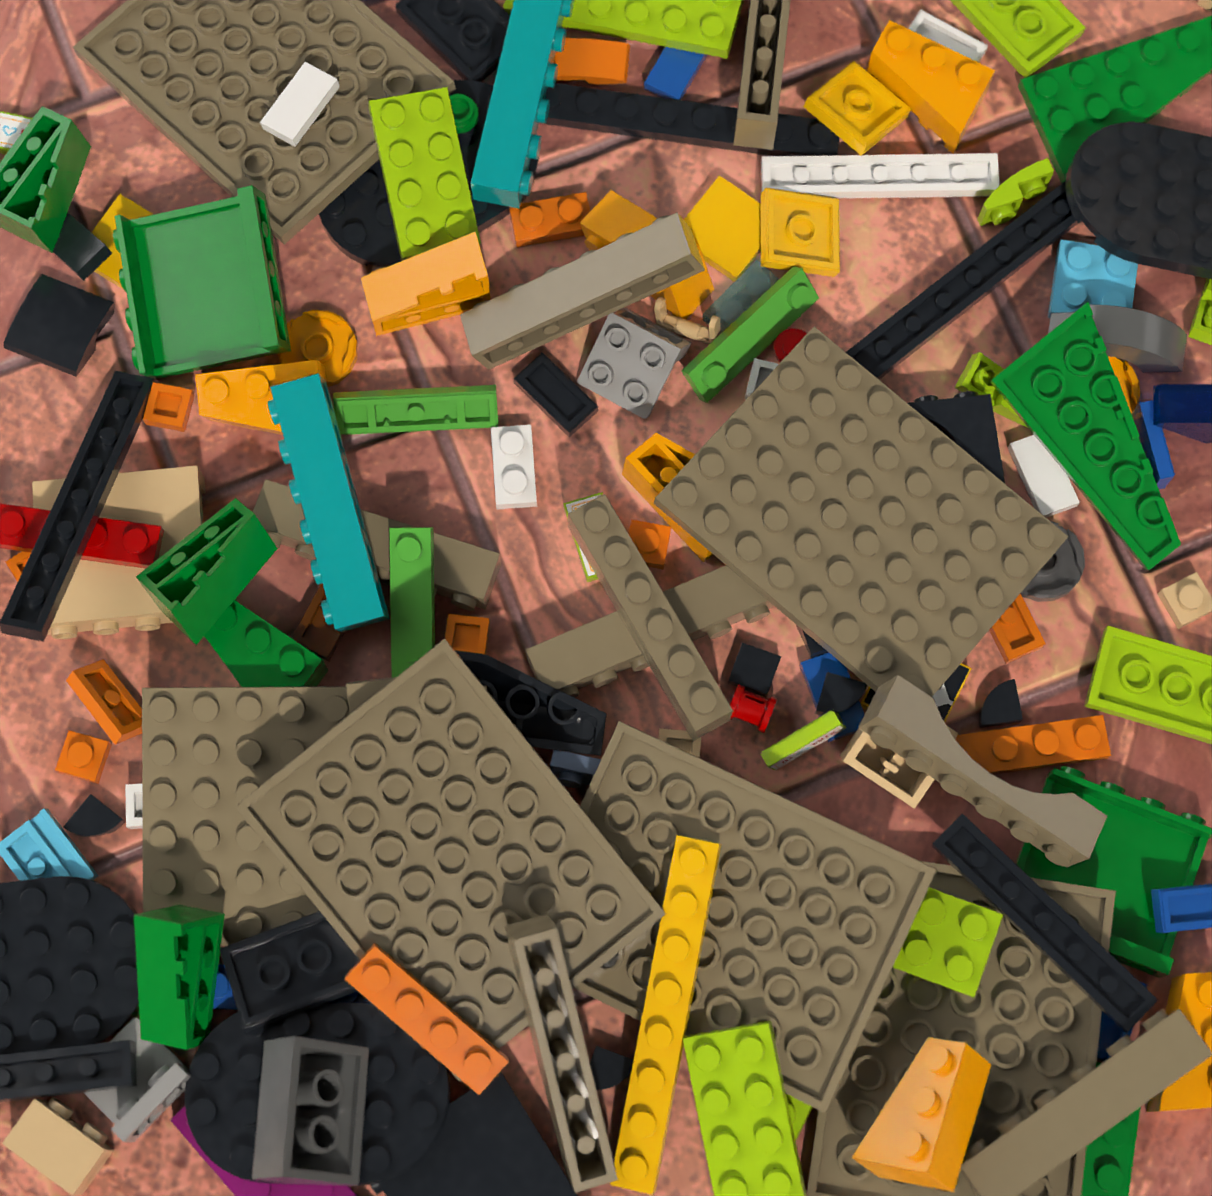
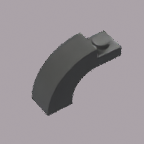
[1048,305,1187,373]

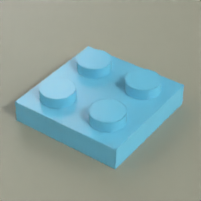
[1048,239,1138,318]

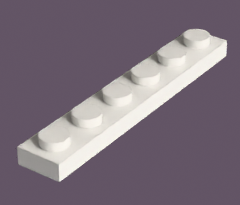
[761,153,1000,198]

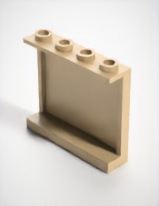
[32,466,205,639]

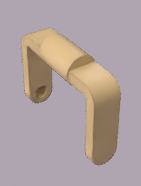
[654,297,721,344]

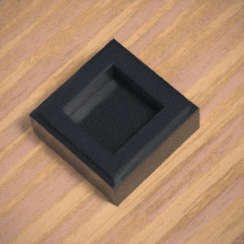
[728,642,781,698]

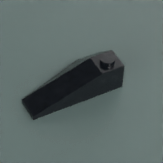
[454,650,607,756]

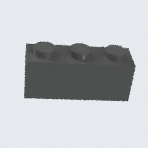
[252,1036,369,1186]

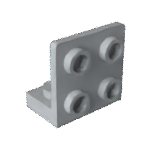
[578,307,691,419]
[84,1018,191,1142]

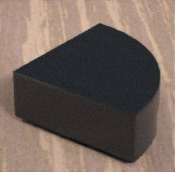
[815,672,867,715]
[979,679,1023,728]
[63,794,126,837]
[590,1046,634,1091]

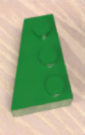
[0,106,92,254]
[136,498,278,645]
[204,600,329,687]
[134,904,225,1050]

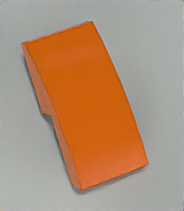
[553,38,630,85]

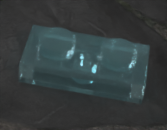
[702,260,779,334]

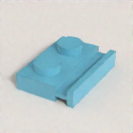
[0,808,98,881]

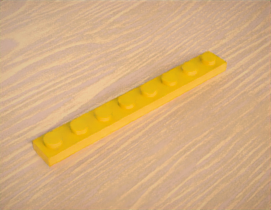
[610,835,722,1195]

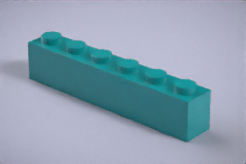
[470,0,574,209]
[268,373,390,632]

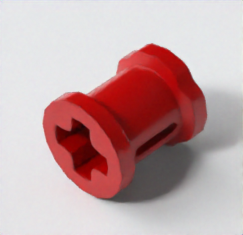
[730,684,778,733]

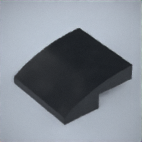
[3,274,114,377]

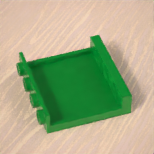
[113,185,291,380]
[1016,766,1212,978]

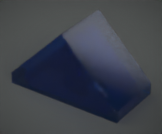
[1153,384,1212,444]

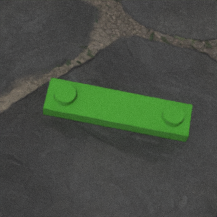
[681,266,819,403]
[333,385,499,435]
[389,527,435,677]

